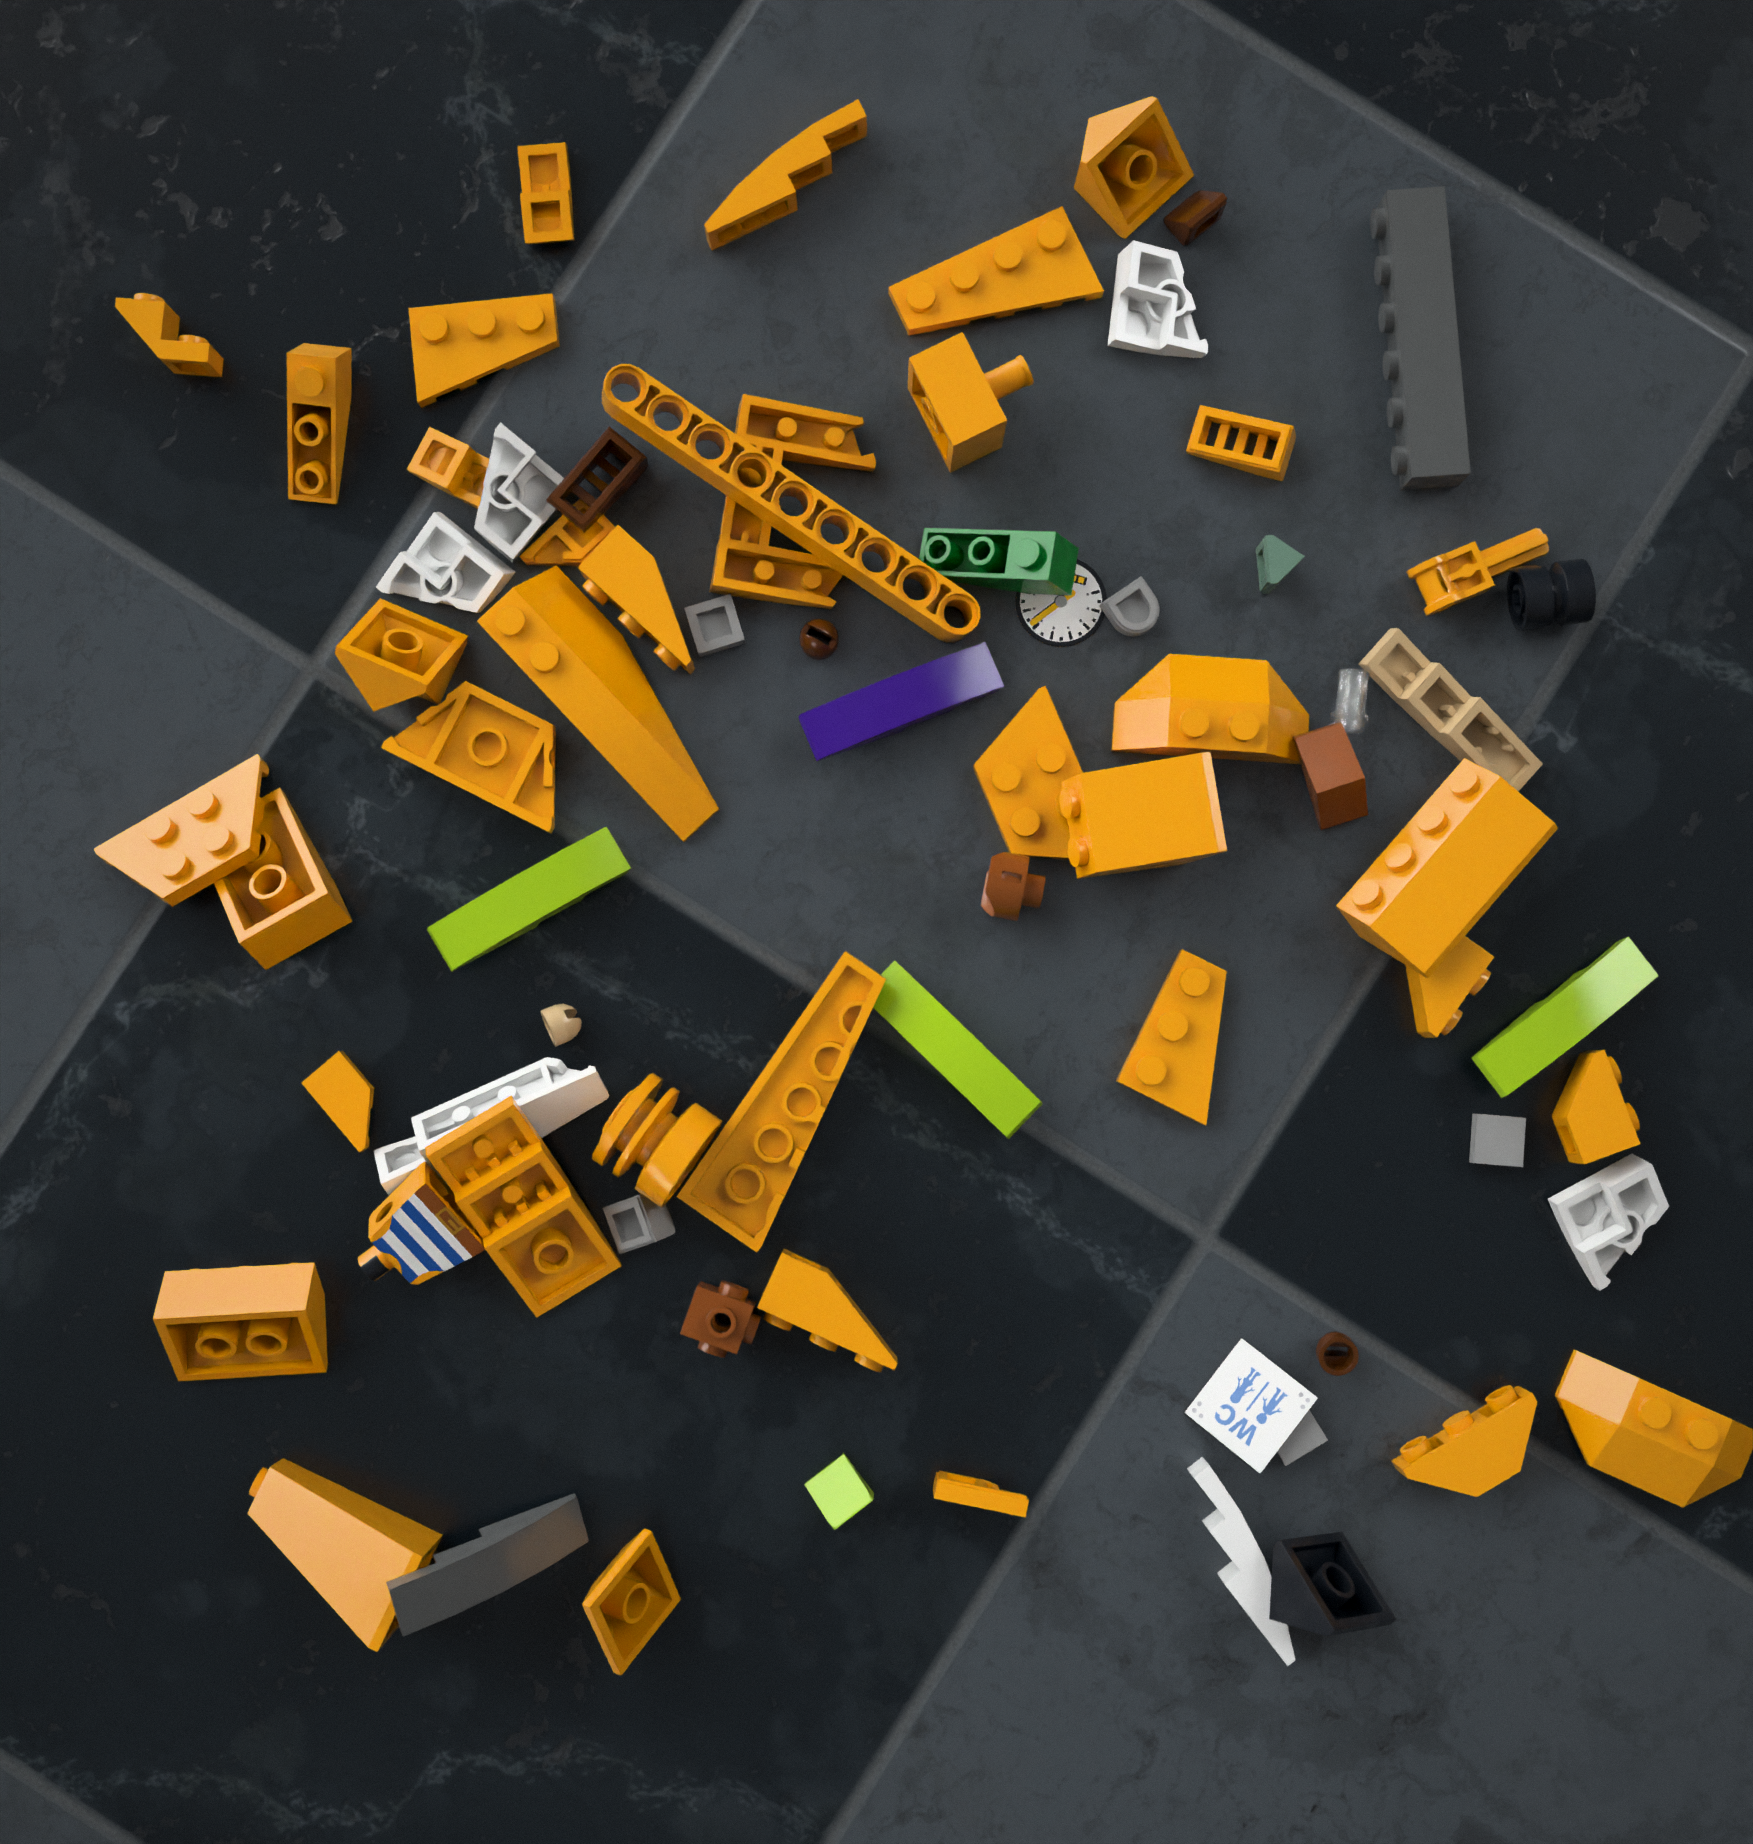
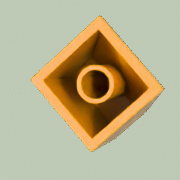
[1059,752,1227,879]

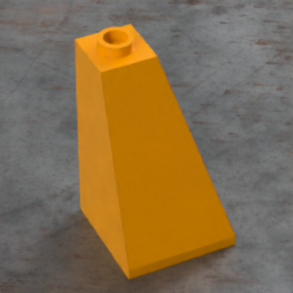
[248,1458,443,1652]

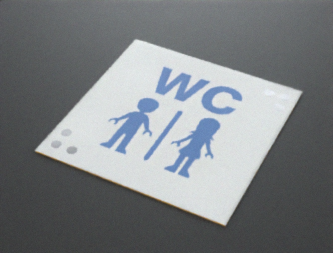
[1184,1338,1318,1473]

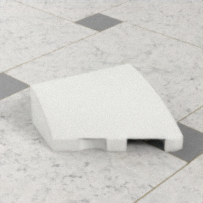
[1107,240,1208,358]
[474,422,566,563]
[376,512,516,613]
[1548,1154,1669,1291]

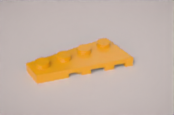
[888,206,1104,336]

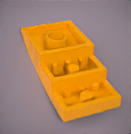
[425,1095,621,1318]

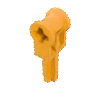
[1406,528,1549,617]

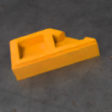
[519,499,615,566]
[933,1470,1029,1518]

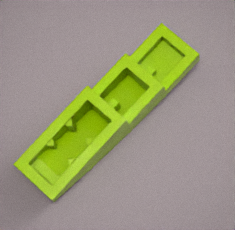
[427,827,631,972]
[1472,936,1659,1098]
[873,960,1043,1139]

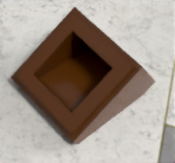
[1163,190,1228,246]

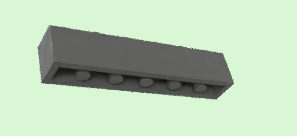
[1370,186,1471,490]

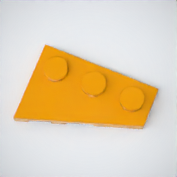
[408,293,560,408]
[1116,949,1227,1125]

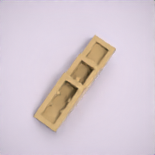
[1359,628,1543,792]

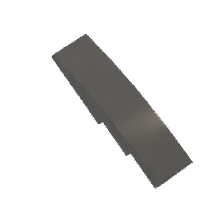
[386,1493,589,1637]

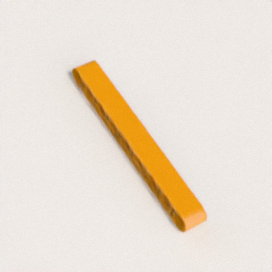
[602,364,981,643]

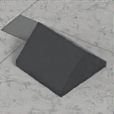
[1269,1532,1397,1636]

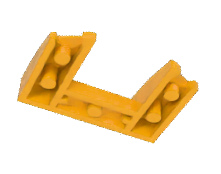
[709,394,876,609]

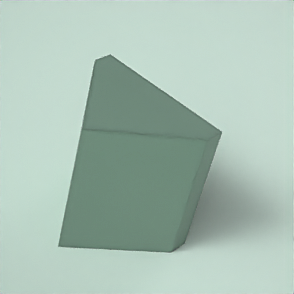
[1256,535,1305,594]

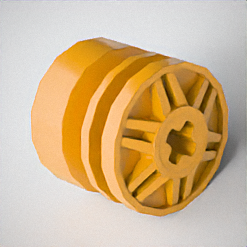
[592,1073,722,1208]

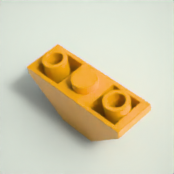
[1391,1385,1537,1497]

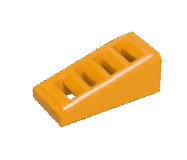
[1186,405,1296,481]

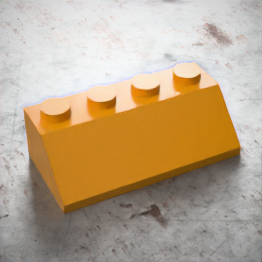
[1336,758,1558,978]

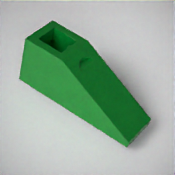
[919,528,1079,596]

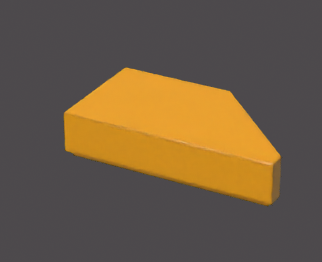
[301,1051,374,1152]

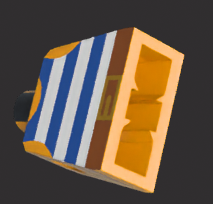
[357,1161,485,1285]

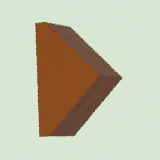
[1293,722,1368,830]

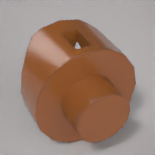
[981,852,1046,921]

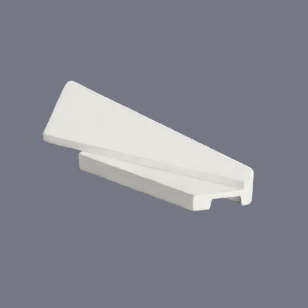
[374,1057,609,1195]

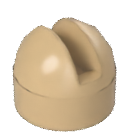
[540,1003,582,1047]

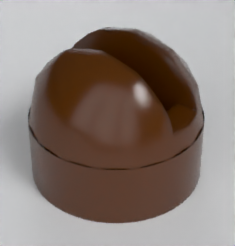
[799,619,839,660]
[1316,1331,1359,1376]

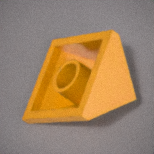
[1074,96,1194,239]
[335,598,469,712]
[582,1528,681,1676]

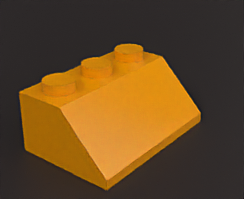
[153,1263,328,1381]

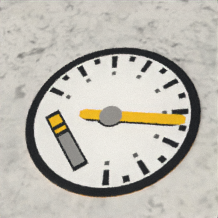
[1015,559,1107,647]

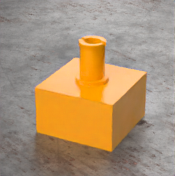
[908,332,1034,473]

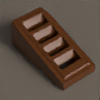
[546,426,649,533]

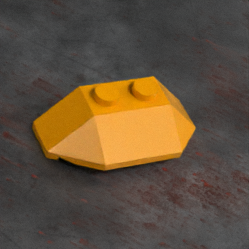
[1111,654,1309,764]
[1555,1350,1753,1508]

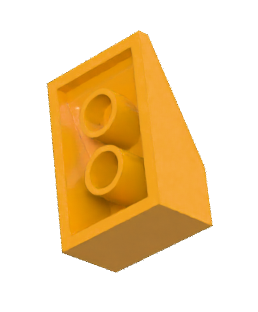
[214,788,352,970]

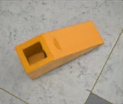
[286,343,352,504]
[578,525,695,675]
[757,1248,898,1372]

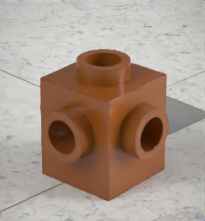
[680,1280,761,1358]

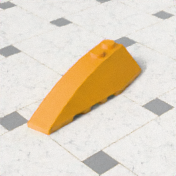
[477,565,720,842]

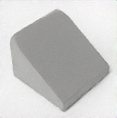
[603,1194,675,1254]

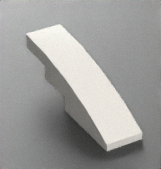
[1187,1457,1296,1666]

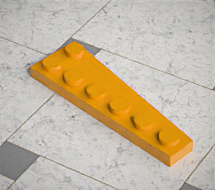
[676,951,887,1253]

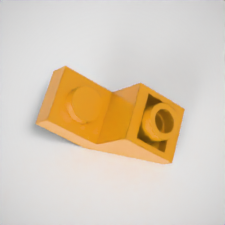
[115,293,224,377]

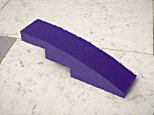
[798,642,1004,761]

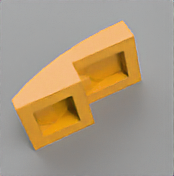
[517,142,574,244]
[407,427,489,509]

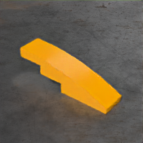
[704,99,867,251]

